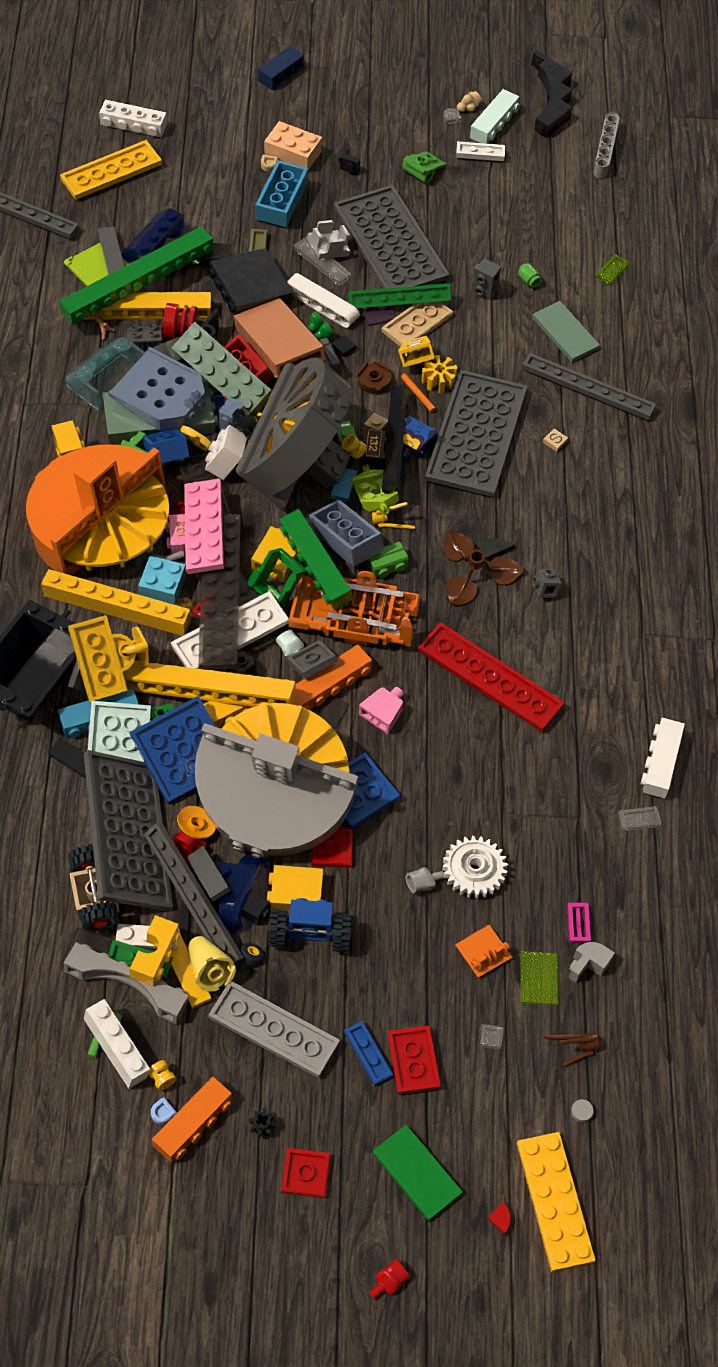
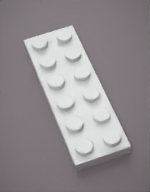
[171,591,289,669]

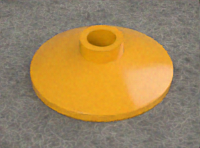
[177,806,216,839]

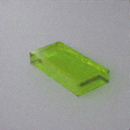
[596,254,628,285]

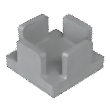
[307,220,350,259]

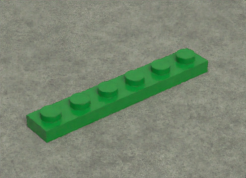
[348,283,451,308]

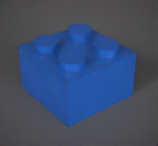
[143,428,189,466]

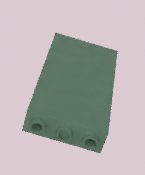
[103,381,218,445]

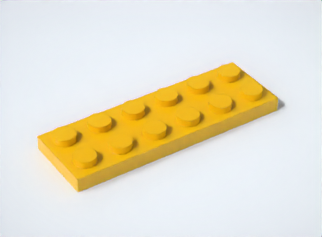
[60,140,162,200]
[516,1132,595,1273]

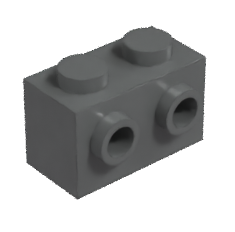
[472,258,501,300]

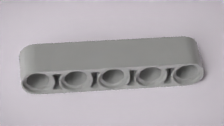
[593,113,619,179]

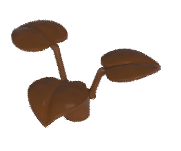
[443,529,524,606]

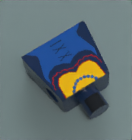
[402,416,438,461]

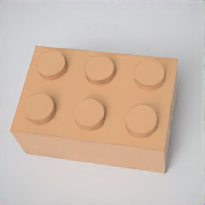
[264,121,322,170]

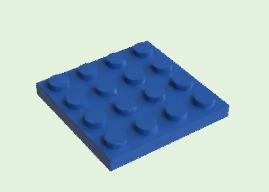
[129,696,215,803]

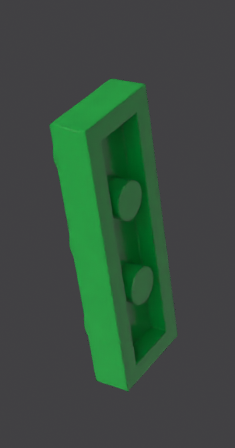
[109,940,174,978]

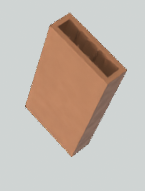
[234,298,326,378]

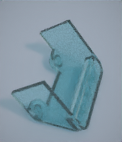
[65,338,146,411]

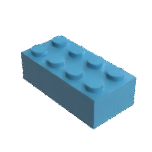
[255,160,308,227]

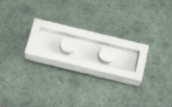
[456,141,505,161]
[116,924,180,950]

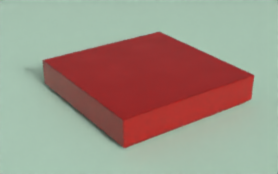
[311,828,353,868]
[281,1148,330,1199]

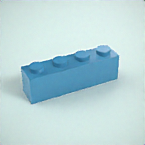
[58,688,139,738]

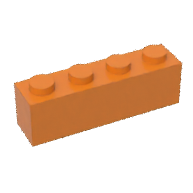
[152,1077,232,1163]

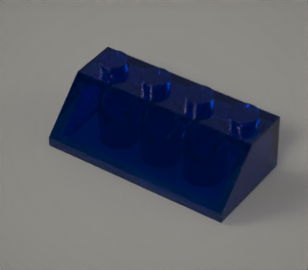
[121,208,184,263]

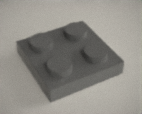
[287,640,338,679]

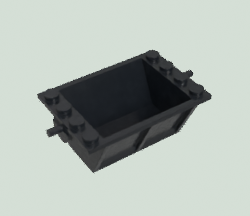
[0,599,76,721]

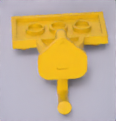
[68,615,149,702]

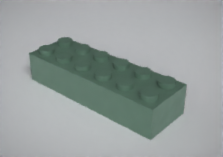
[172,322,272,417]

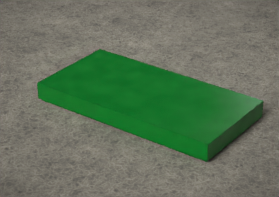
[372,1125,463,1222]

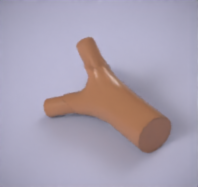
[95,316,115,340]

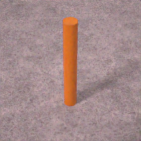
[401,373,436,413]

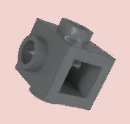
[532,569,562,598]

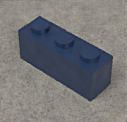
[258,46,304,90]

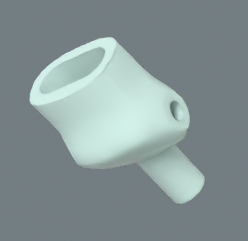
[276,630,304,657]

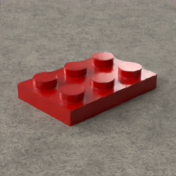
[387,1025,441,1095]

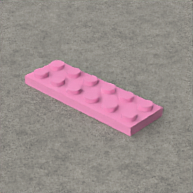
[184,479,224,574]

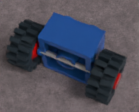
[268,898,352,952]

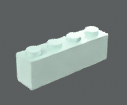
[470,89,520,144]

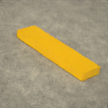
[170,935,211,1009]

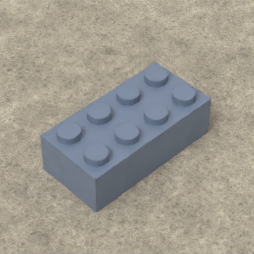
[309,499,384,567]

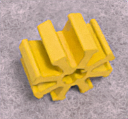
[421,355,457,393]

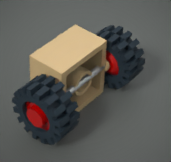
[68,844,119,933]

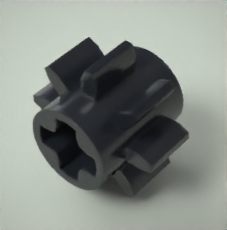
[249,1109,276,1138]

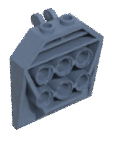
[108,347,206,431]

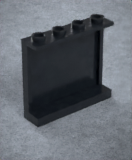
[208,248,293,316]

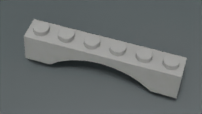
[64,942,189,1024]

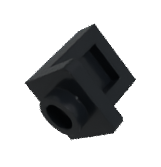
[338,147,360,175]

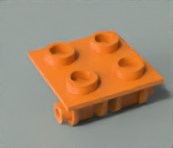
[455,925,512,978]

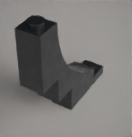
[531,50,572,138]

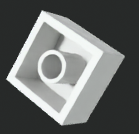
[205,425,247,480]

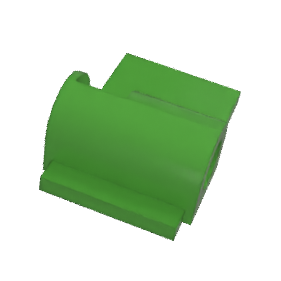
[402,151,446,184]

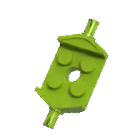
[352,464,399,515]

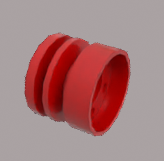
[163,303,199,340]

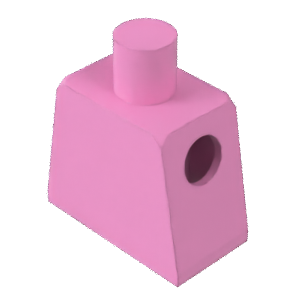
[359,687,404,734]

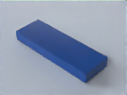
[344,1021,393,1087]

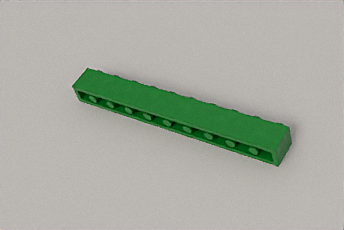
[59,227,213,325]

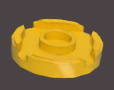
[179,425,211,451]

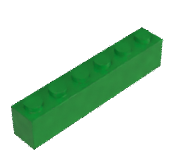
[279,509,353,610]

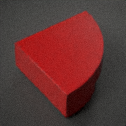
[487,1202,510,1235]

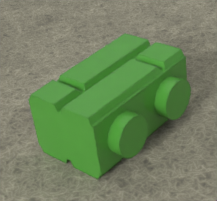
[365,542,408,578]

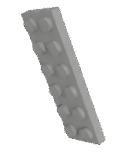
[208,981,340,1078]

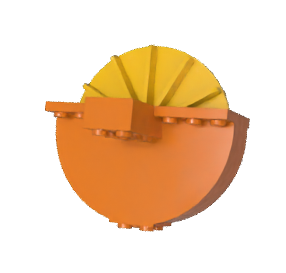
[26,444,169,576]

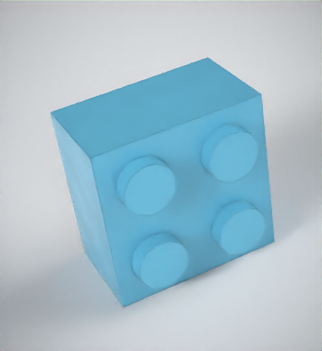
[138,556,186,605]

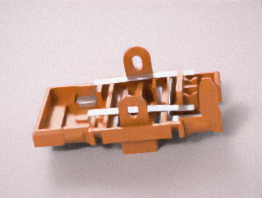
[288,571,420,647]

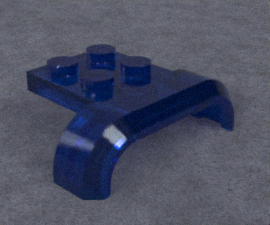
[195,855,269,932]

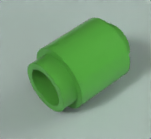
[518,263,542,288]

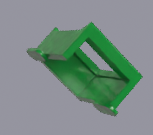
[248,548,308,607]

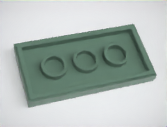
[532,301,600,362]

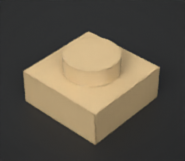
[364,413,388,430]

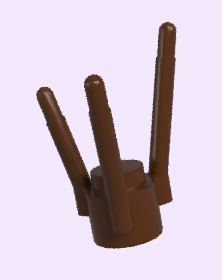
[544,1033,599,1067]

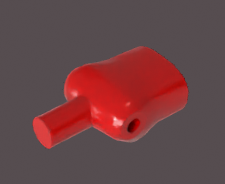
[369,1259,410,1299]

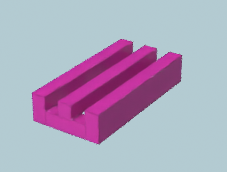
[567,903,591,944]

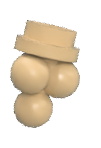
[457,91,481,112]

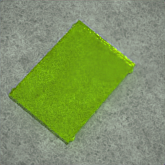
[519,951,558,1005]

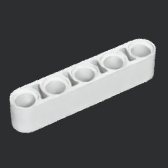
[287,273,360,328]

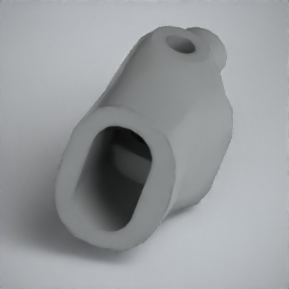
[405,867,444,893]

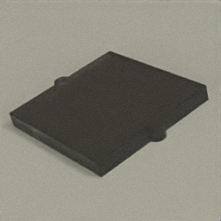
[310,695,349,729]

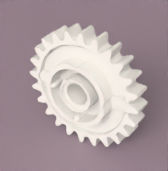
[442,836,508,899]

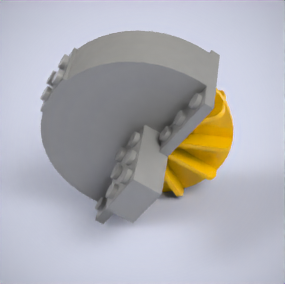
[195,703,358,859]

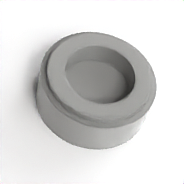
[571,1099,593,1123]

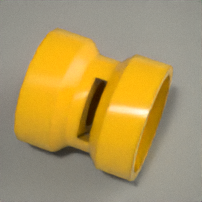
[341,434,366,459]
[148,1060,177,1091]

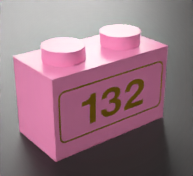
[166,514,186,555]

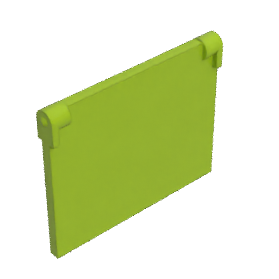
[64,243,128,286]

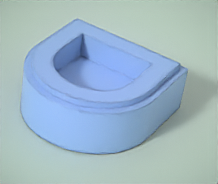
[151,1097,177,1125]

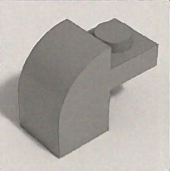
[569,942,615,982]

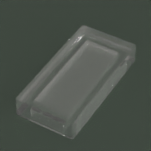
[618,806,661,831]

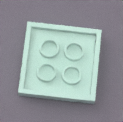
[88,701,151,762]

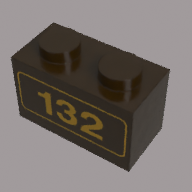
[361,428,387,469]

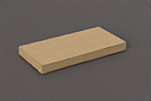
[381,302,453,347]

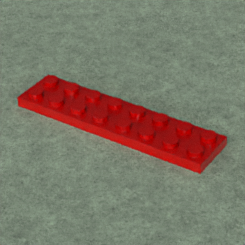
[418,622,565,732]

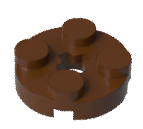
[357,361,392,395]

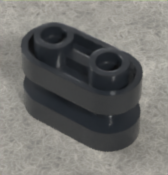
[232,408,259,440]

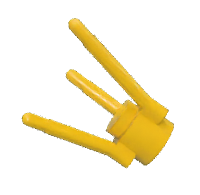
[371,502,416,529]

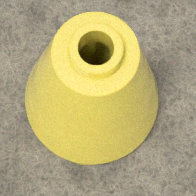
[188,936,236,992]

